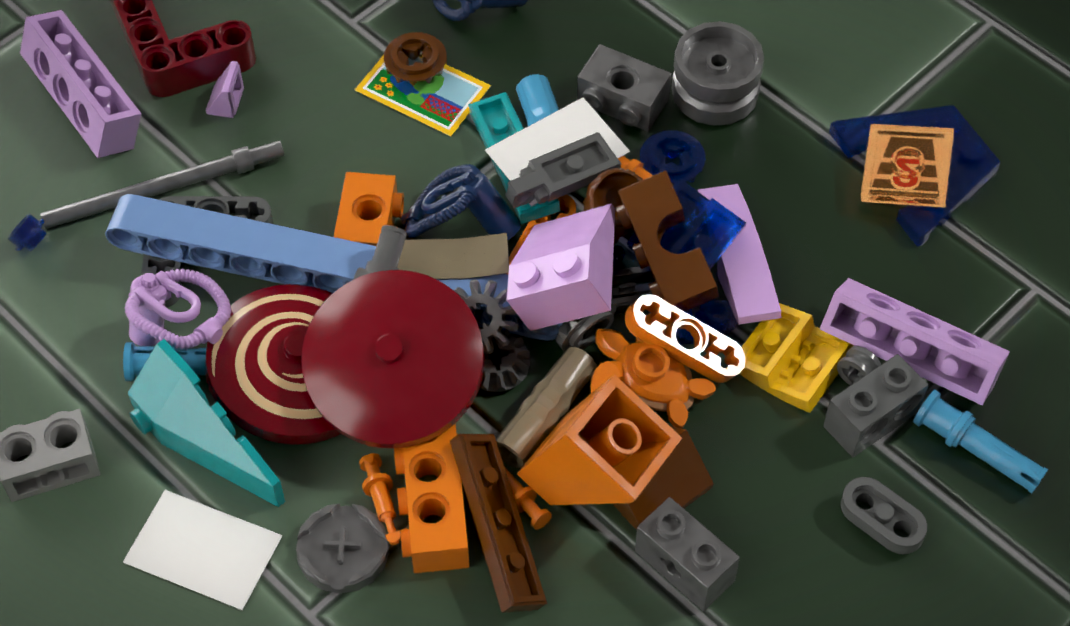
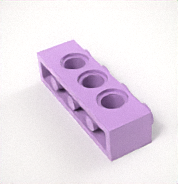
[20,10,141,158]
[819,278,1010,405]

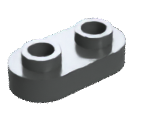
[841,477,927,554]

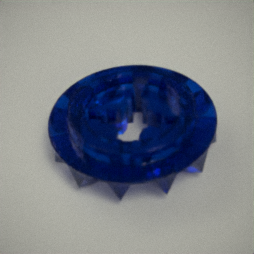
[640,130,705,188]

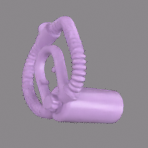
[125,269,231,350]

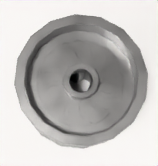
[672,21,764,126]

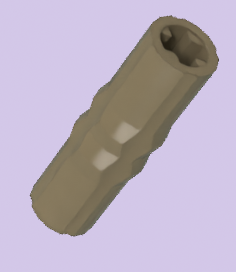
[496,347,597,468]

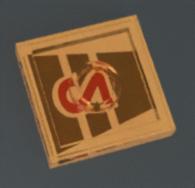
[861,124,954,208]

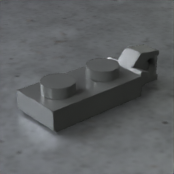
[505,132,621,208]

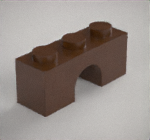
[615,170,719,312]

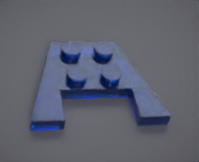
[829,105,1000,247]

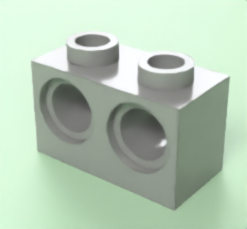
[0,409,101,502]

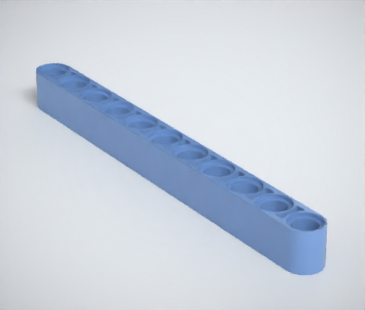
[105,194,563,341]

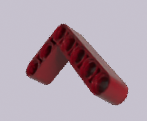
[110,0,256,97]

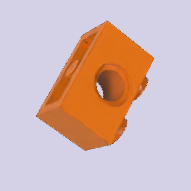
[334,172,404,246]

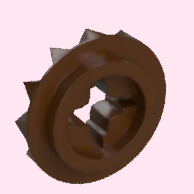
[384,32,447,87]

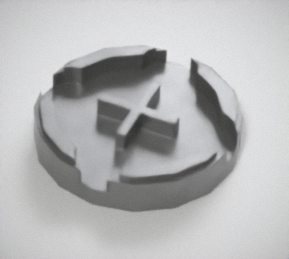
[296,503,389,594]

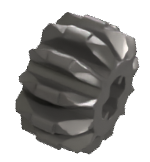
[454,279,518,354]

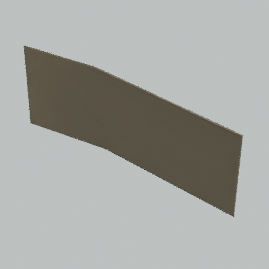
[397,233,509,279]

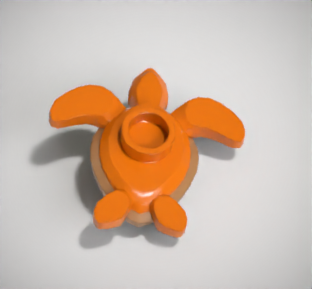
[590,313,716,428]

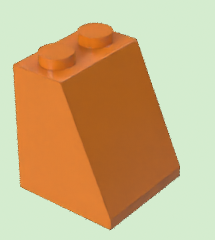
[517,374,682,505]

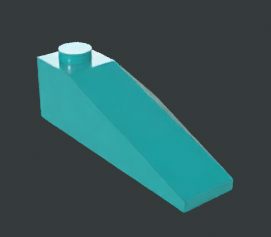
[128,339,285,507]

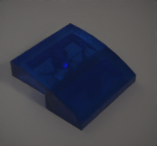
[627,178,746,269]

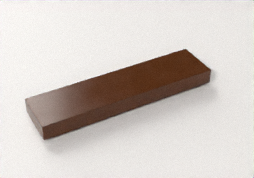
[450,434,547,613]

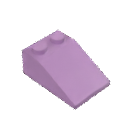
[506,204,615,331]

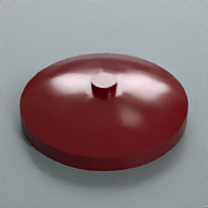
[302,270,484,449]

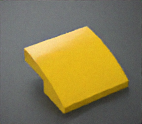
[739,303,854,413]

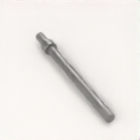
[40,140,285,229]

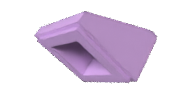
[206,61,244,118]

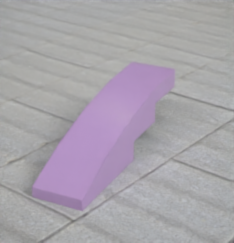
[698,184,781,325]

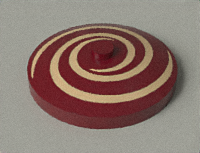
[205,284,341,445]

